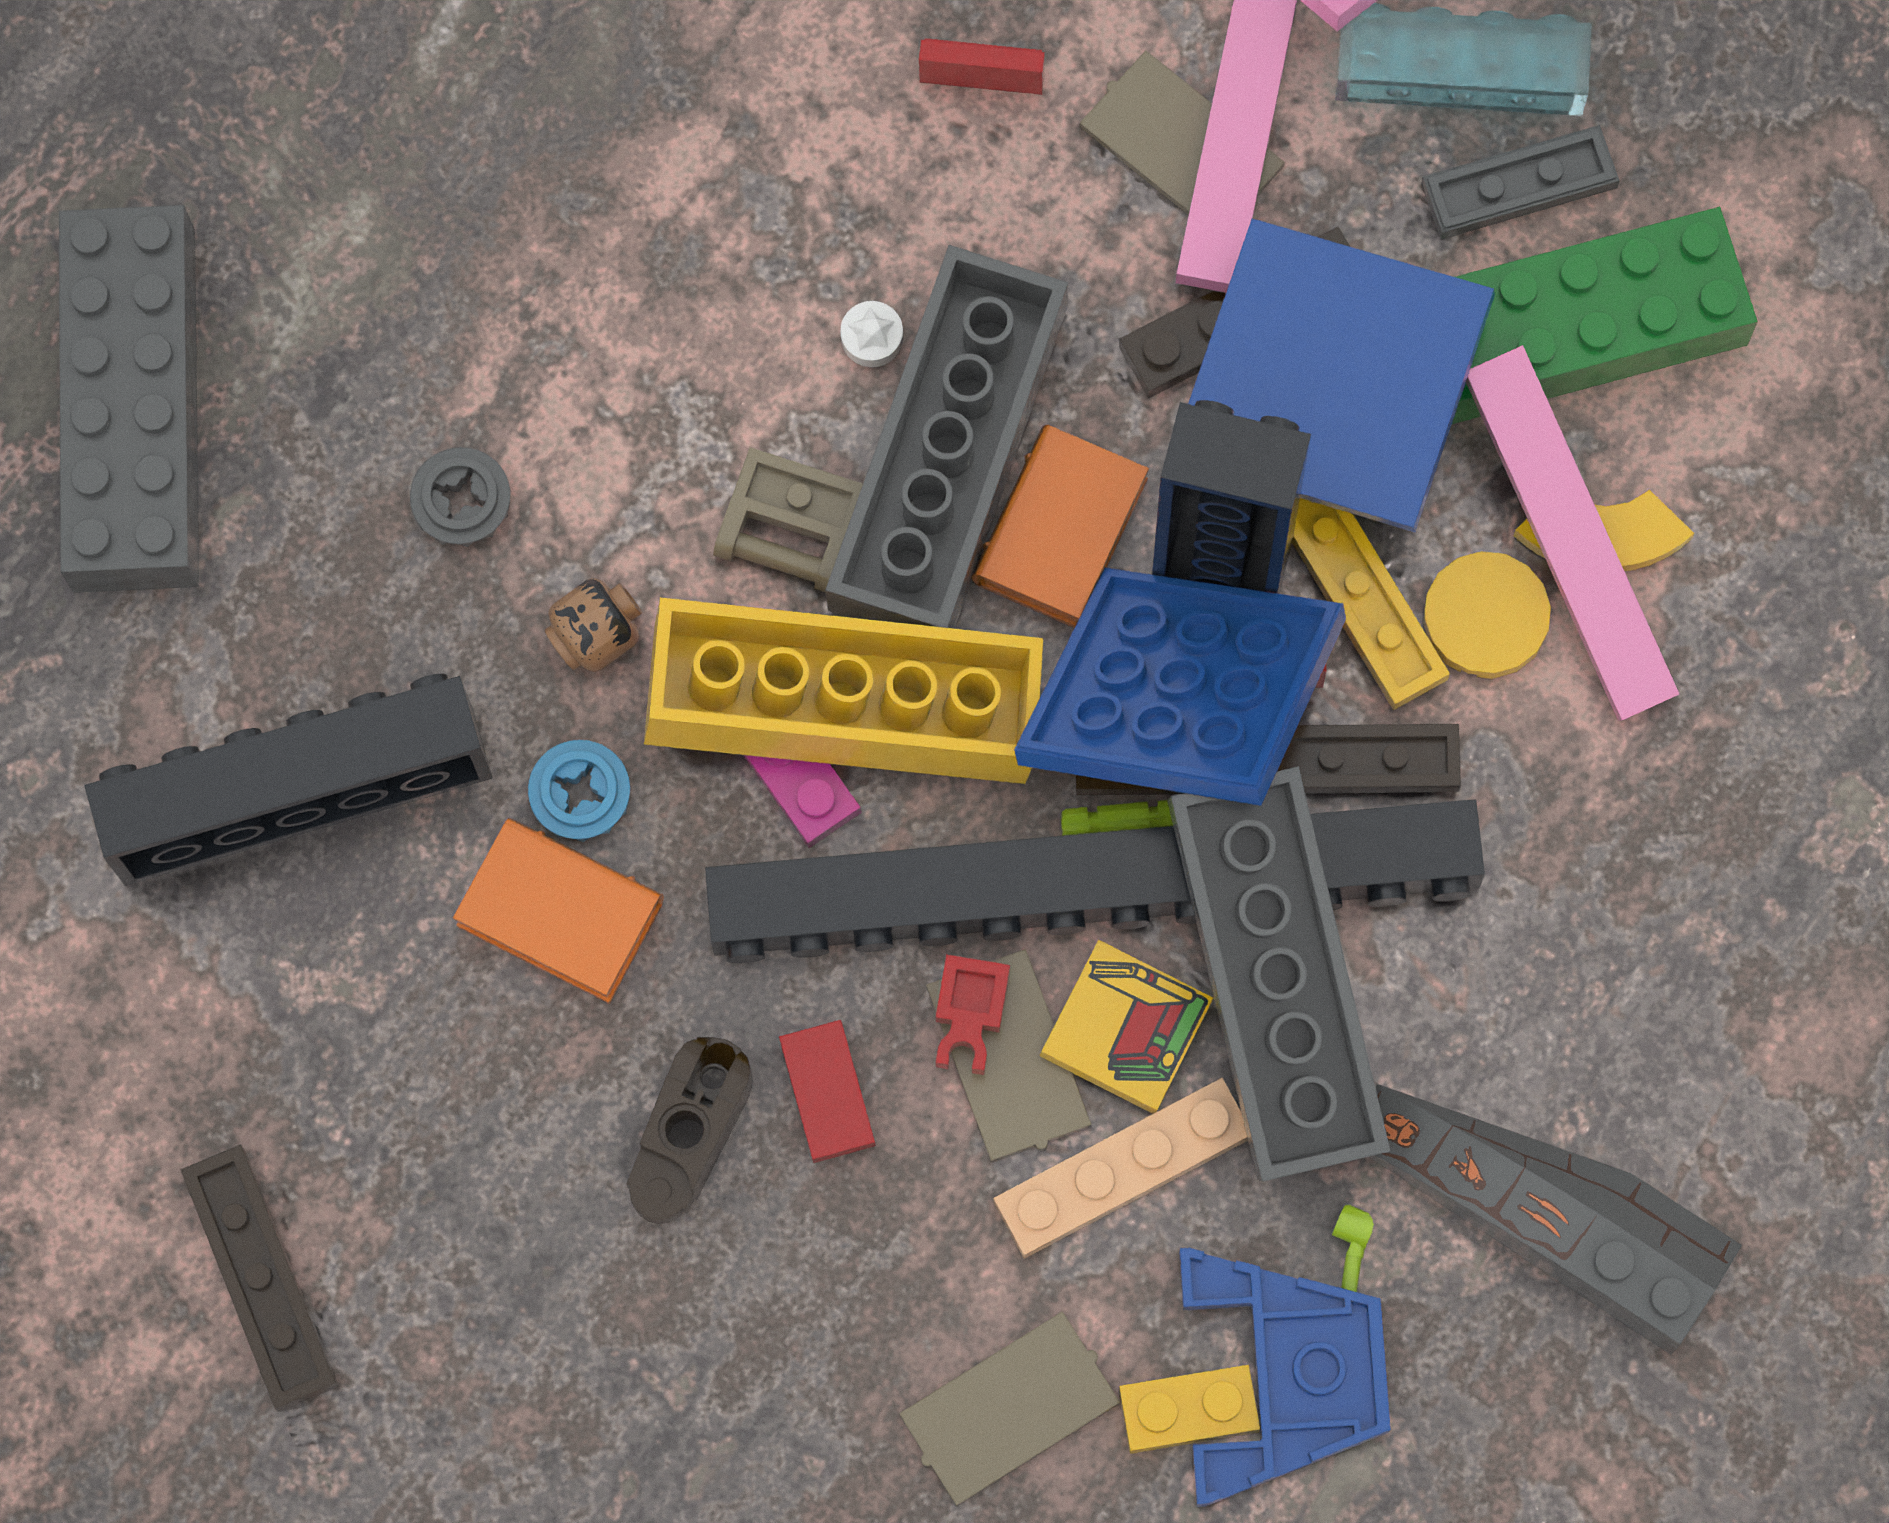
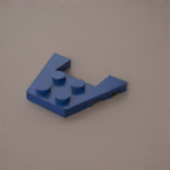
[1179,1248,1391,1507]

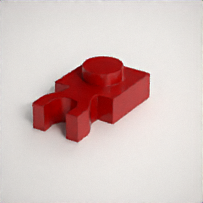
[935,954,1010,1075]

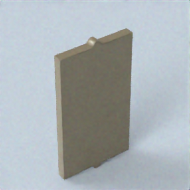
[1079,50,1285,215]
[926,949,1091,1163]
[899,1311,1120,1507]

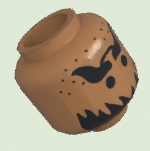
[545,578,642,672]

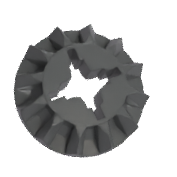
[410,447,511,547]

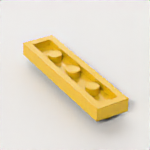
[1292,498,1450,710]

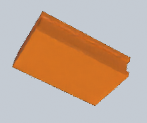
[972,425,1149,628]
[453,818,664,1004]

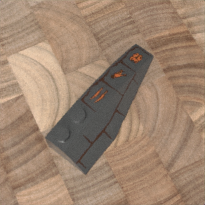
[1370,1084,1742,1355]

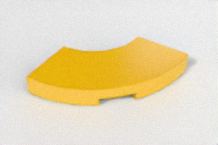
[1513,490,1694,571]

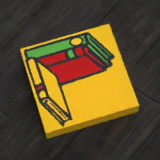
[1040,939,1213,1114]

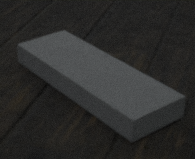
[1421,125,1620,240]

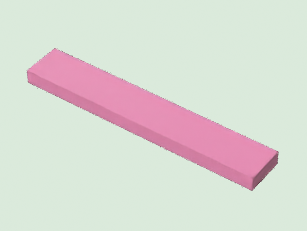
[1175,0,1297,293]
[1466,345,1679,721]

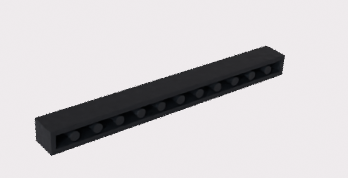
[705,799,1485,963]

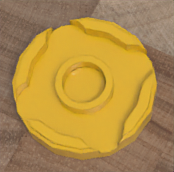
[1423,551,1551,679]

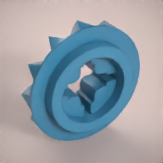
[528,740,631,842]

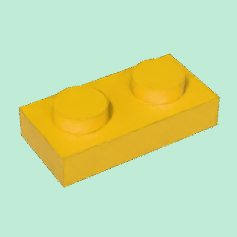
[1119,1365,1260,1454]

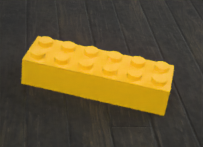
[644,597,1043,784]

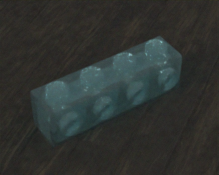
[1335,3,1592,116]

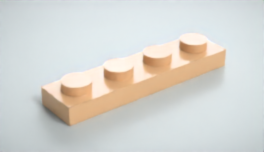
[993,1078,1248,1259]

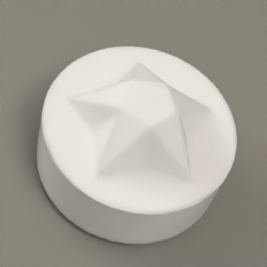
[840,301,903,367]

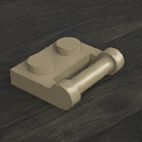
[713,447,863,592]

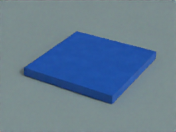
[1188,218,1495,532]
[1014,568,1346,806]

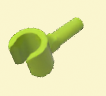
[1332,1204,1374,1292]

